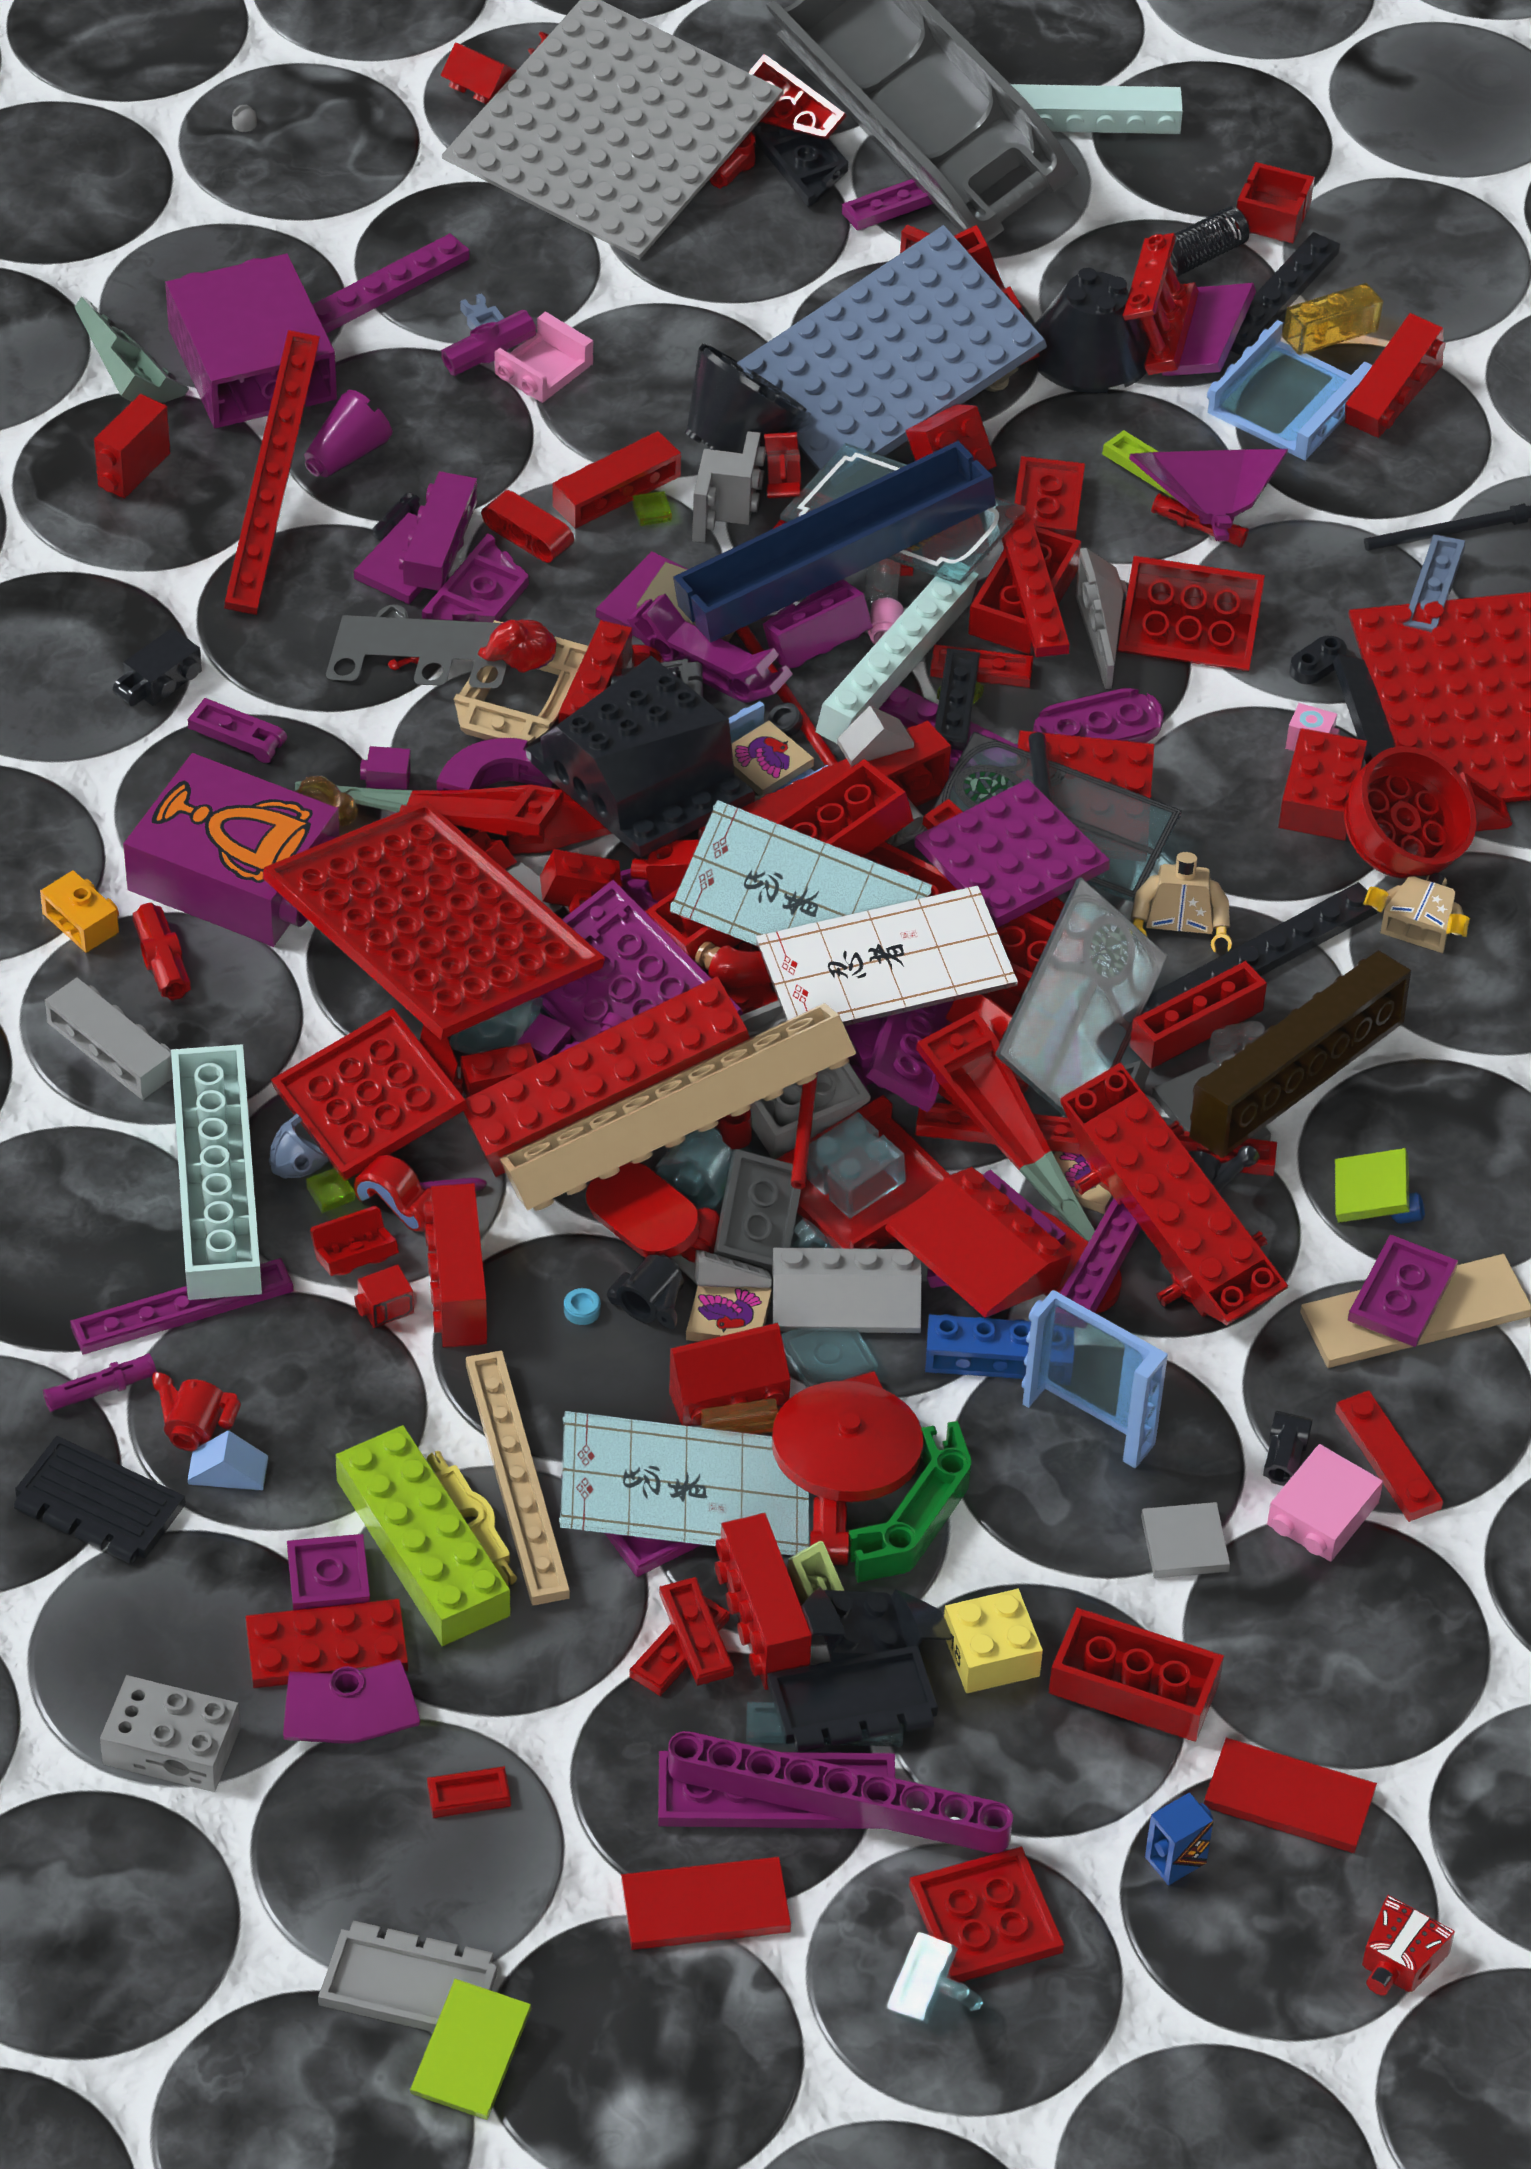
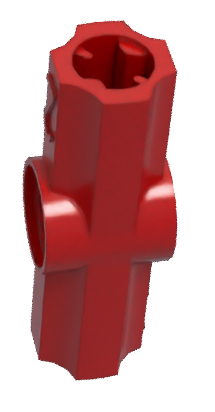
[132,902,191,1001]

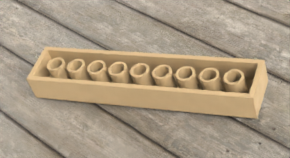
[499,1003,856,1211]

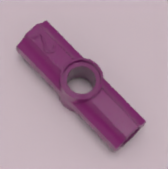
[441,309,537,376]

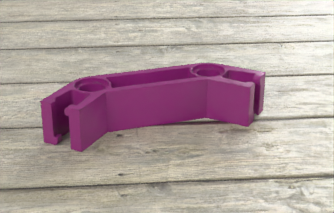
[627,594,793,703]

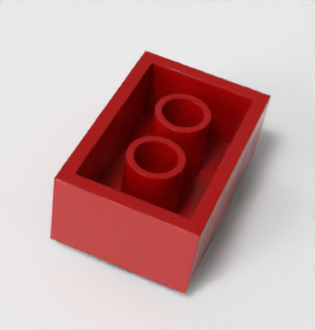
[1278,728,1367,841]

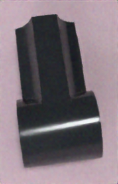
[1263,1411,1313,1486]

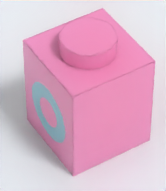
[1285,703,1340,751]

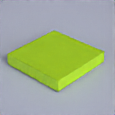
[1335,1148,1410,1223]

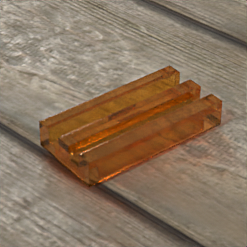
[701,1398,778,1437]

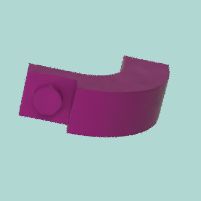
[436,738,555,790]

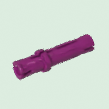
[43,1353,157,1412]

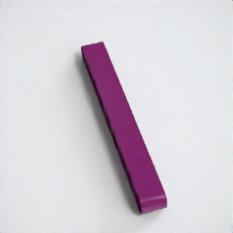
[668,1731,1013,1853]

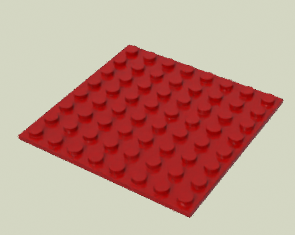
[1348,592,1531,803]

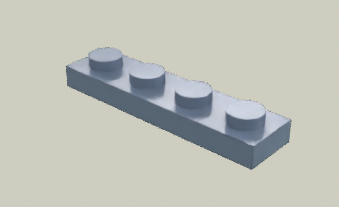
[1403,534,1465,632]

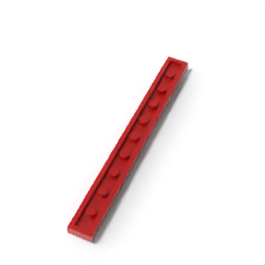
[224,330,320,615]
[915,1103,1277,1176]

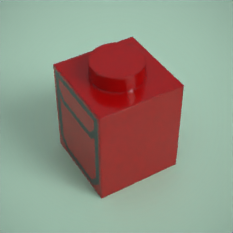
[354,1264,414,1328]

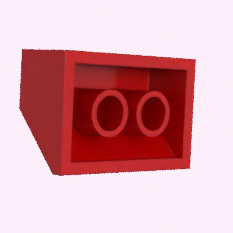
[669,1323,791,1428]

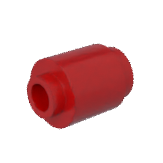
[681,1208,720,1263]

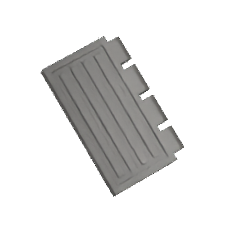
[318,1920,497,2032]

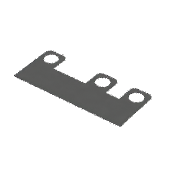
[326,615,507,689]

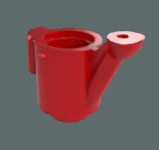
[152,1372,241,1451]

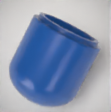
[1391,1192,1425,1224]

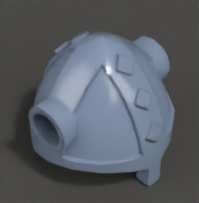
[269,1114,329,1179]

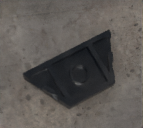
[751,126,848,207]

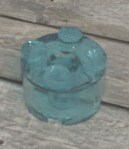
[656,1128,733,1209]

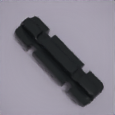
[373,492,420,541]

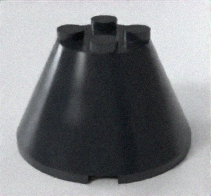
[1033,268,1150,393]
[684,343,811,454]

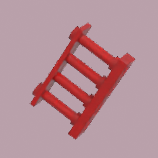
[1123,233,1199,375]

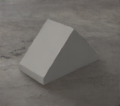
[837,705,914,766]

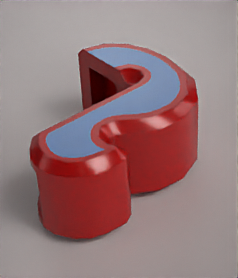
[354,1155,431,1232]

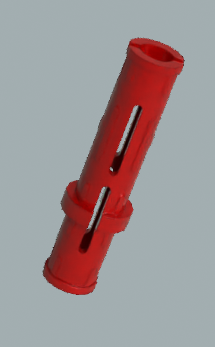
[1151,493,1249,548]

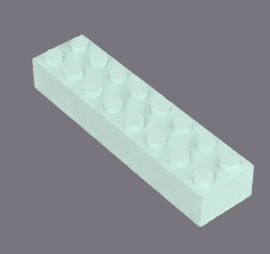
[171,1044,262,1300]

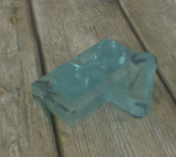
[887,1932,982,2024]

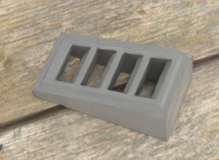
[694,1250,772,1288]

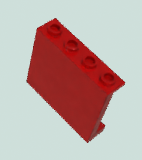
[776,1095,950,1249]

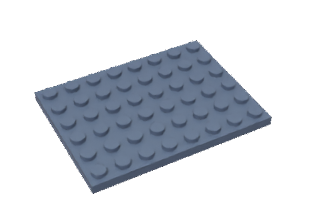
[737,225,1047,489]

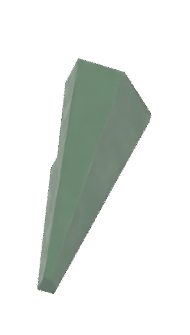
[75,296,189,403]

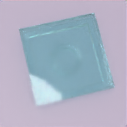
[781,1328,879,1388]

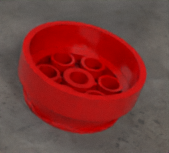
[1344,746,1477,878]

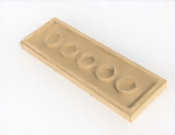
[1300,1254,1531,1368]

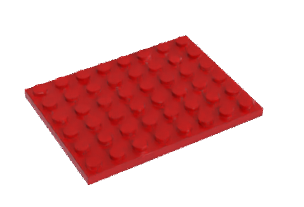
[262,801,605,1040]

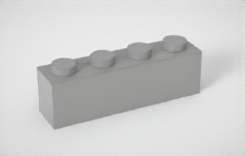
[45,977,173,1100]

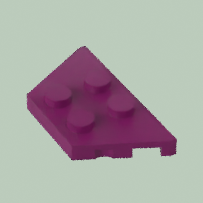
[422,533,529,623]

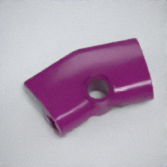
[283,1659,420,1744]

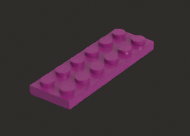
[866,996,956,1112]
[658,1751,895,1829]

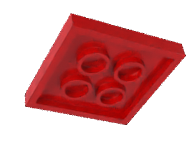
[909,1846,1064,1985]

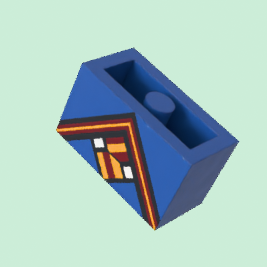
[1145,1792,1213,1885]

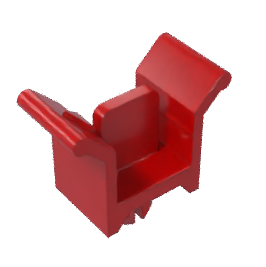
[764,432,802,498]

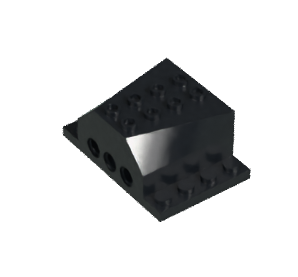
[525,656,755,858]

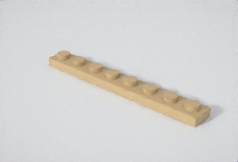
[466,1350,570,1606]

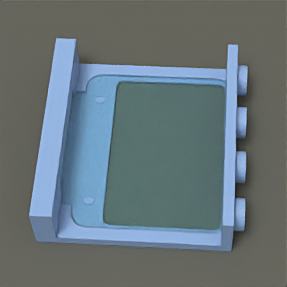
[1207,320,1372,461]
[1021,1290,1168,1468]

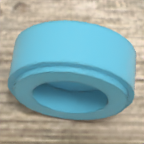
[564,1288,601,1325]

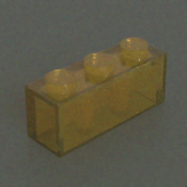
[1282,283,1383,355]

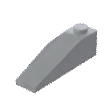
[1075,548,1127,689]

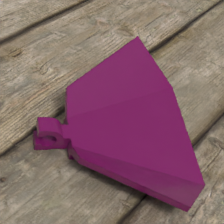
[1129,449,1288,541]

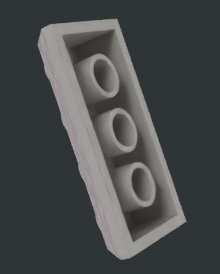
[772,1248,921,1333]

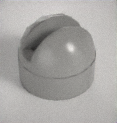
[232,105,257,132]

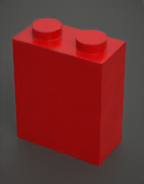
[94,393,170,499]

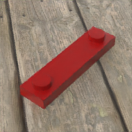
[1335,1390,1443,1522]

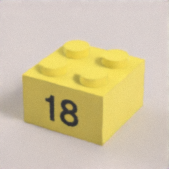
[944,1588,1043,1694]

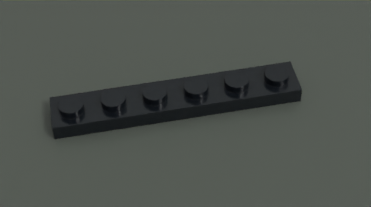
[1230,232,1340,356]

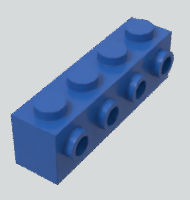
[925,1314,1077,1382]

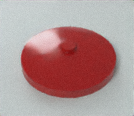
[772,1381,923,1502]

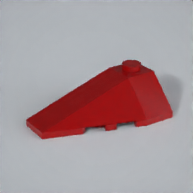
[748,54,847,139]

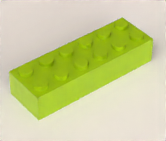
[335,1425,510,1647]

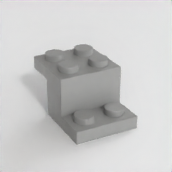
[692,431,766,543]

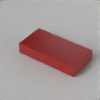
[427,1766,511,1818]

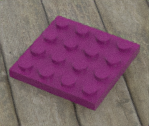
[915,779,1110,928]

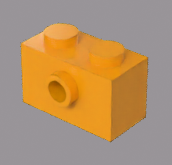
[40,870,119,953]

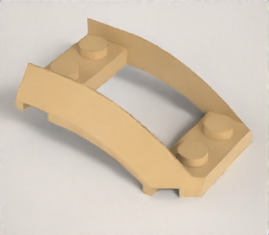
[454,620,588,745]

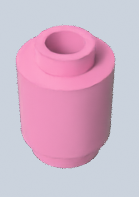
[868,597,904,644]

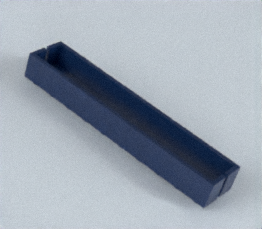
[673,441,996,643]

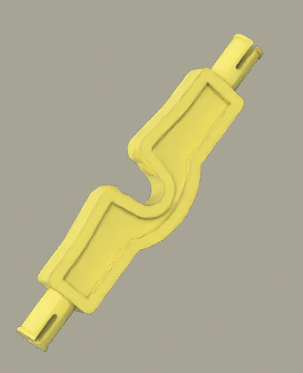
[427,1451,517,1586]

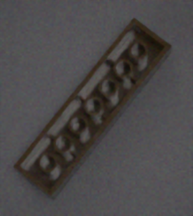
[1189,950,1411,1158]

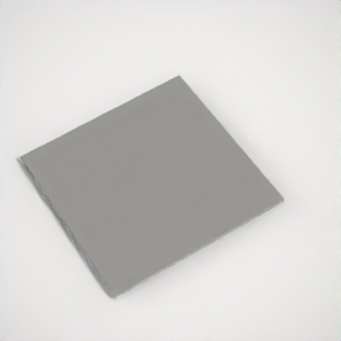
[442,0,784,260]

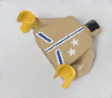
[1129,852,1233,953]
[1363,872,1470,953]

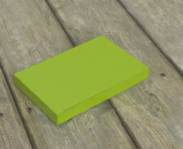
[410,1979,532,2120]

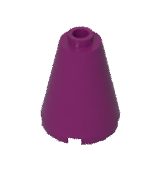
[304,389,393,477]

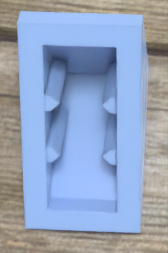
[188,1430,268,1490]

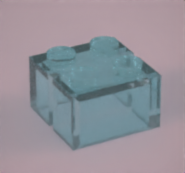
[806,1112,906,1218]

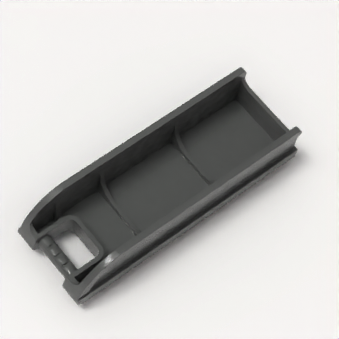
[766,0,1078,243]

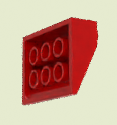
[1118,556,1265,672]
[885,1167,1072,1318]

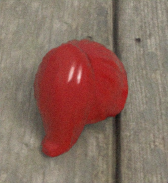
[478,619,557,673]

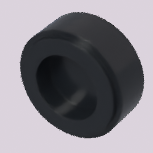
[767,703,803,737]

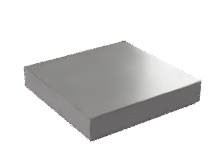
[1141,1502,1230,1578]

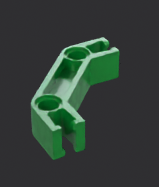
[848,1421,971,1583]

